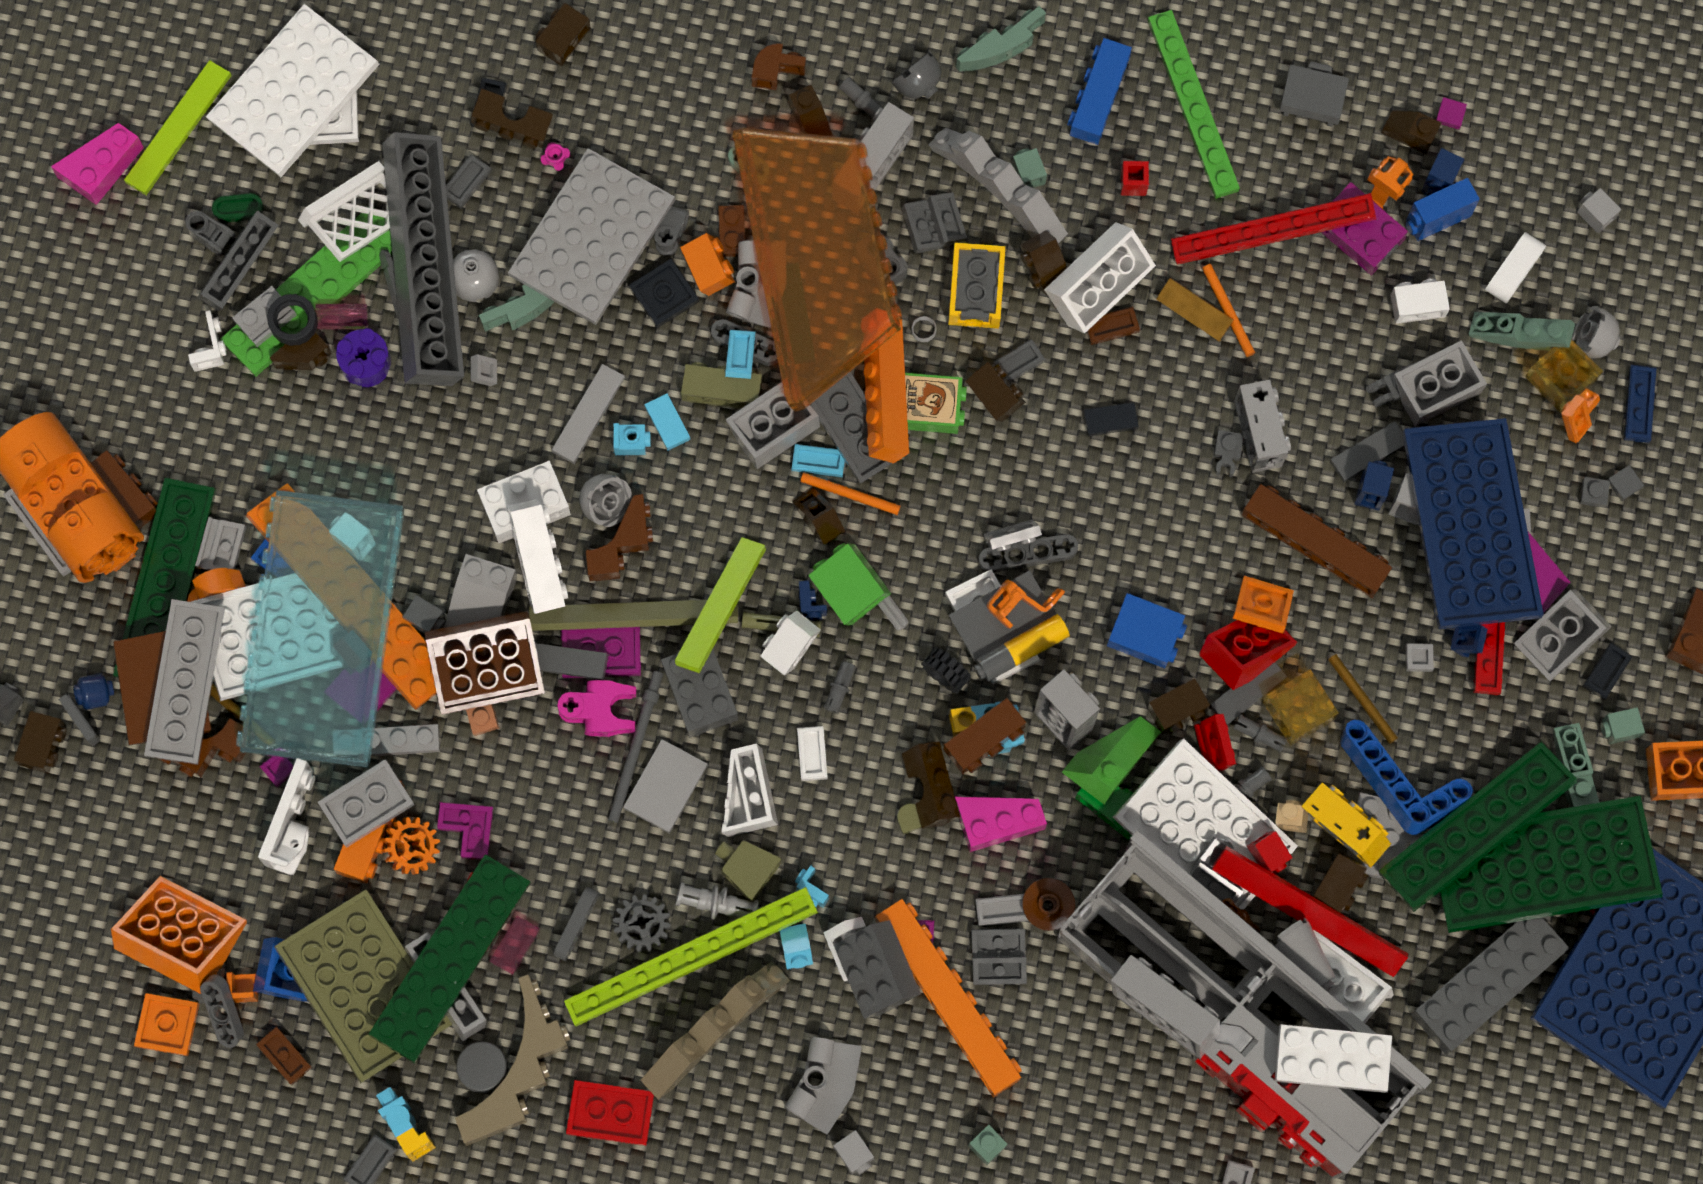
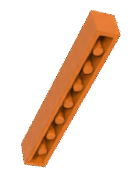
[875,899,1022,1098]

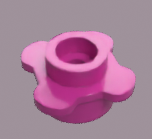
[541,142,570,171]

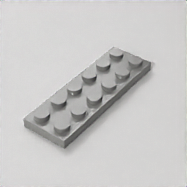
[144,599,225,765]

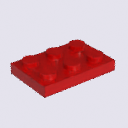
[566,1080,654,1146]

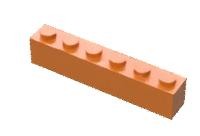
[862,309,909,463]

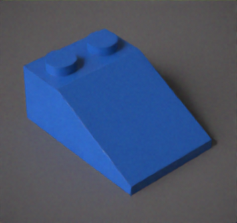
[253,937,308,1002]

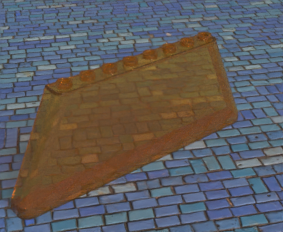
[733,127,902,412]

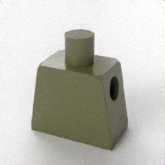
[715,840,782,902]

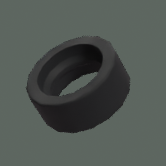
[267,294,318,346]

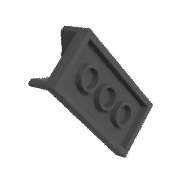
[805,369,892,484]

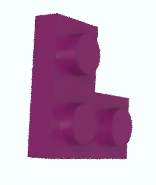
[437,802,494,860]

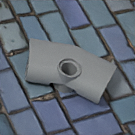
[726,241,787,328]
[784,1037,862,1134]

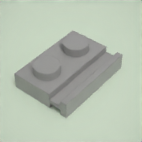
[232,286,297,347]
[195,517,246,571]
[984,519,1042,551]

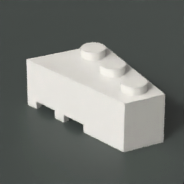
[722,744,778,837]

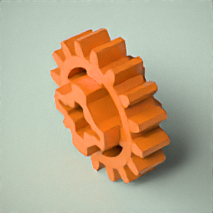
[382,817,440,875]

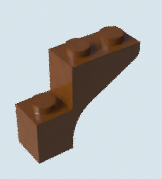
[586,494,653,582]
[157,719,256,778]

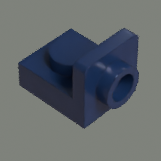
[798,581,827,621]
[1451,625,1488,657]

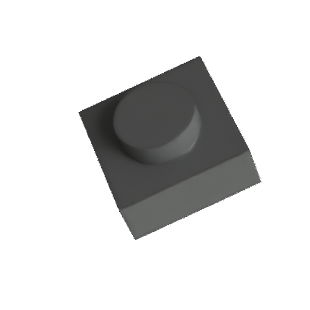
[1580,477,1610,508]

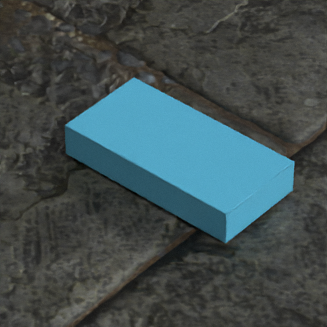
[725,330,755,379]
[644,394,691,451]
[792,444,845,477]

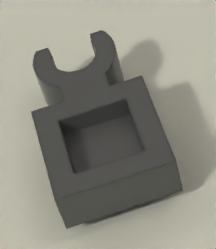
[1214,430,1244,477]

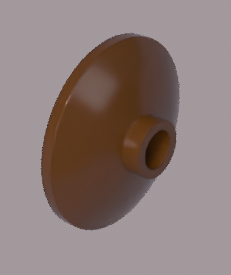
[1022,878,1075,931]

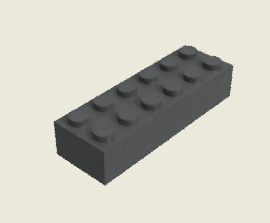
[1411,918,1569,1055]

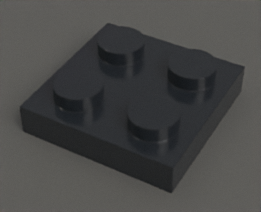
[629,259,699,328]

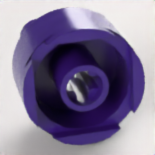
[336,328,391,387]

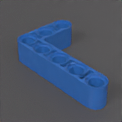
[1340,720,1473,835]

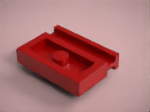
[1194,714,1236,771]

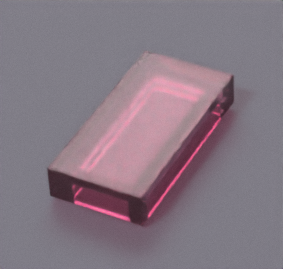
[315,304,369,329]
[490,916,540,975]

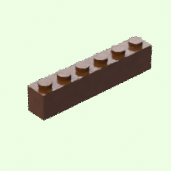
[1241,484,1393,599]

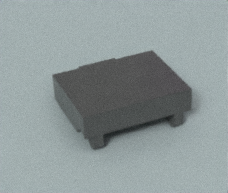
[1279,61,1349,127]

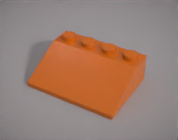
[111,876,247,994]

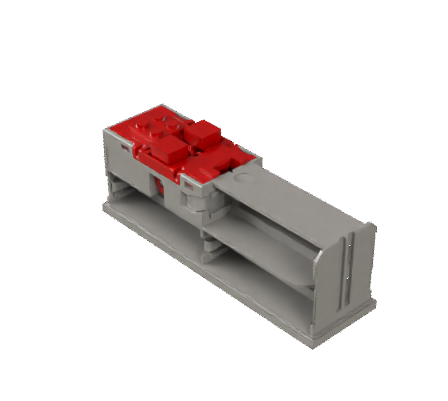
[1057,830,1432,1179]

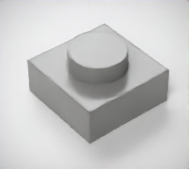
[471,354,497,386]
[1405,644,1434,672]

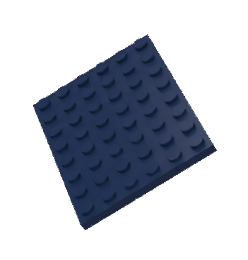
[1530,849,1703,1109]

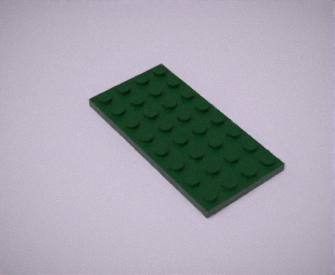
[1440,795,1663,933]

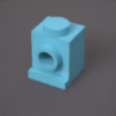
[614,423,651,455]

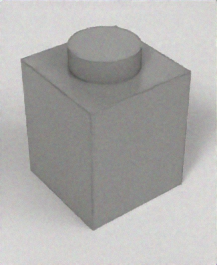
[1577,188,1622,234]
[833,1130,874,1175]

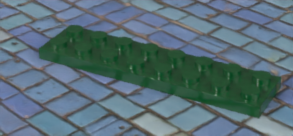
[113,478,217,678]
[1379,742,1577,912]
[369,854,531,1064]

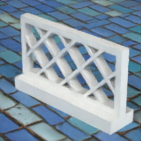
[298,161,390,262]

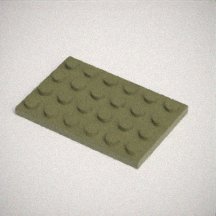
[274,890,452,1084]

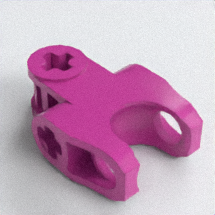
[557,680,636,737]

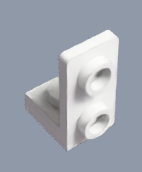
[188,310,227,372]
[824,917,866,981]

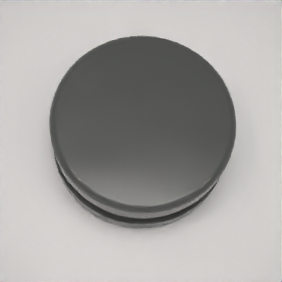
[456,1042,508,1093]

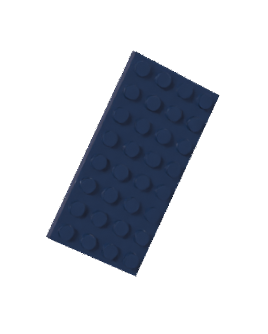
[1402,418,1544,629]

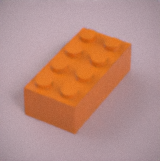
[1646,741,1703,801]

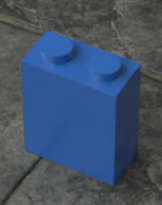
[1406,178,1480,241]
[1107,593,1187,668]

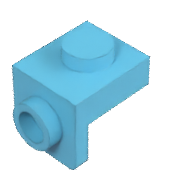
[795,866,829,908]

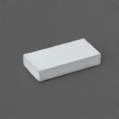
[797,726,828,781]

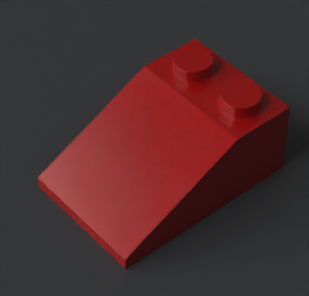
[1199,620,1297,690]

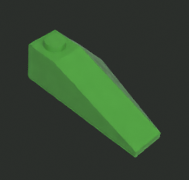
[1062,716,1161,804]

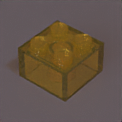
[1525,339,1603,413]
[1263,669,1339,746]

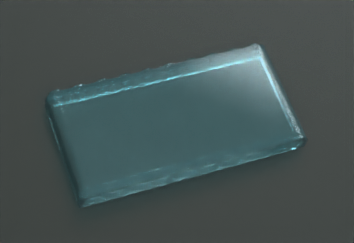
[236,490,404,768]

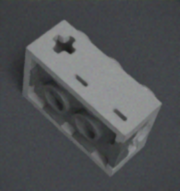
[1234,380,1291,473]

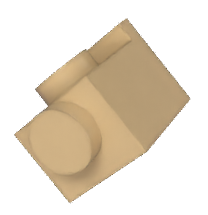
[1275,800,1308,833]

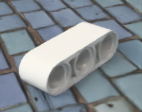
[1485,232,1546,304]

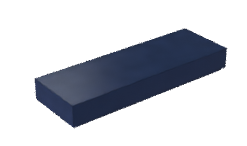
[1624,365,1657,443]

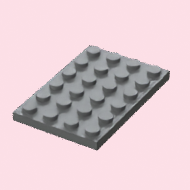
[508,148,675,325]

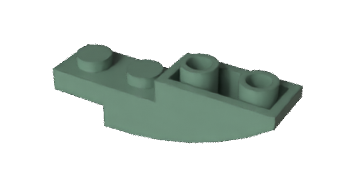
[956,6,1046,72]
[479,285,554,332]
[1469,312,1575,351]
[1553,723,1599,808]

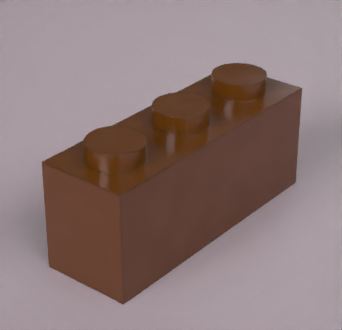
[91,450,158,529]
[943,698,1026,775]

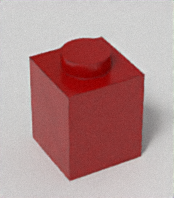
[1121,161,1149,196]
[1247,831,1292,874]

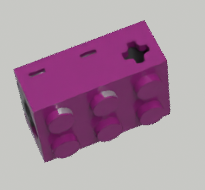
[1321,182,1408,276]

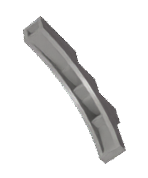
[928,128,1068,243]

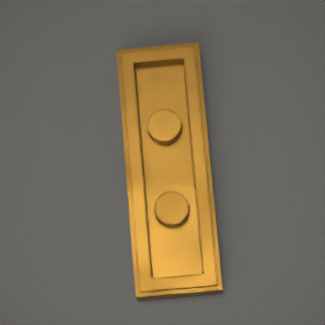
[1156,278,1234,341]

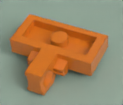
[1561,388,1600,443]

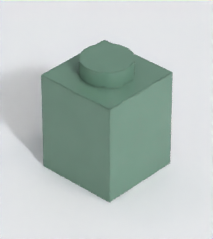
[1012,148,1047,188]
[1601,707,1645,744]
[968,1125,1008,1166]

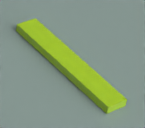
[124,60,232,196]
[675,537,766,673]

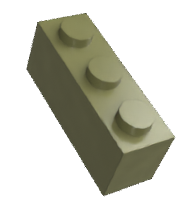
[681,362,762,409]

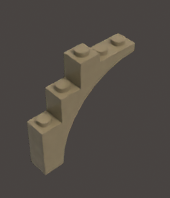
[641,961,790,1100]
[455,974,571,1146]

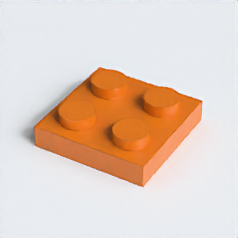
[1233,576,1294,633]
[134,993,200,1056]

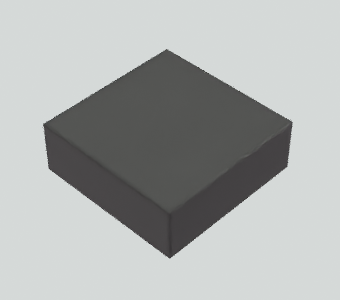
[1608,465,1644,501]

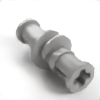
[675,882,758,919]

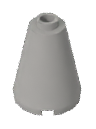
[1270,918,1336,991]

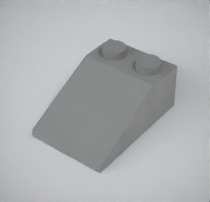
[444,554,517,628]
[1514,589,1612,681]

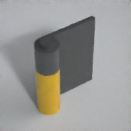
[948,570,1070,682]

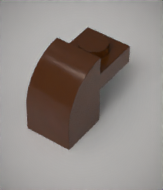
[752,44,806,90]

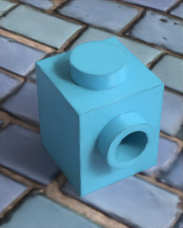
[780,924,813,969]

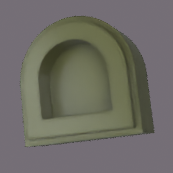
[897,804,921,835]

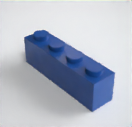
[1067,38,1132,145]

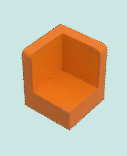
[226,972,258,1003]

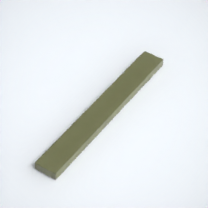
[529,600,738,631]

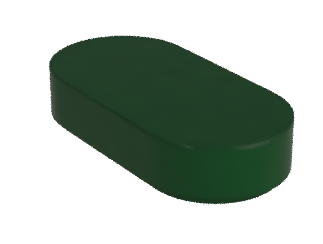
[212,193,264,223]

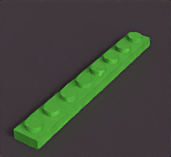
[1148,10,1240,199]

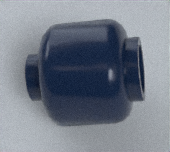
[73,673,114,710]

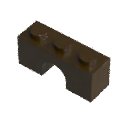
[471,89,553,149]
[902,741,960,829]

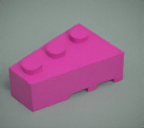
[51,123,144,205]
[955,797,1047,852]

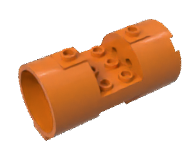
[0,412,144,583]

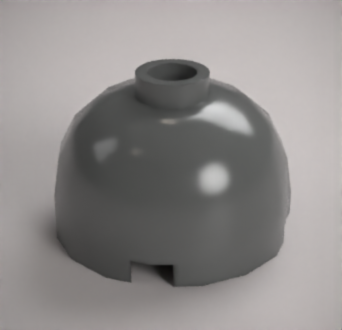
[891,51,942,99]

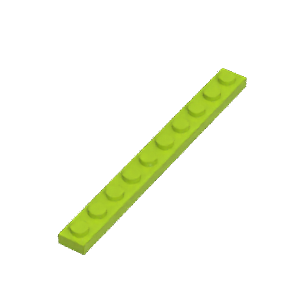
[564,887,818,1026]

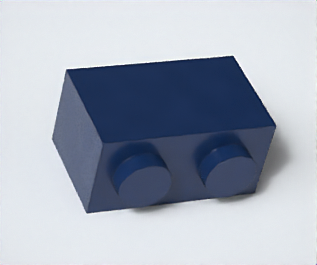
[1421,148,1464,196]
[1354,461,1394,511]

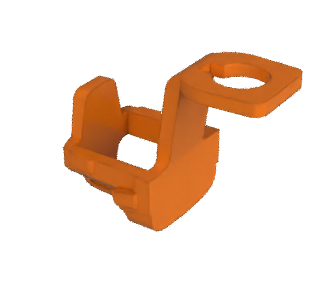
[1367,156,1414,209]
[987,580,1065,629]

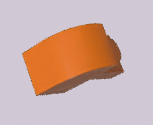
[187,568,246,602]

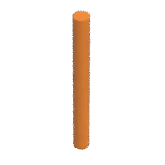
[1202,264,1255,357]
[800,472,901,515]

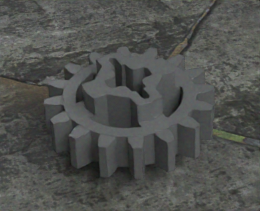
[613,894,671,953]

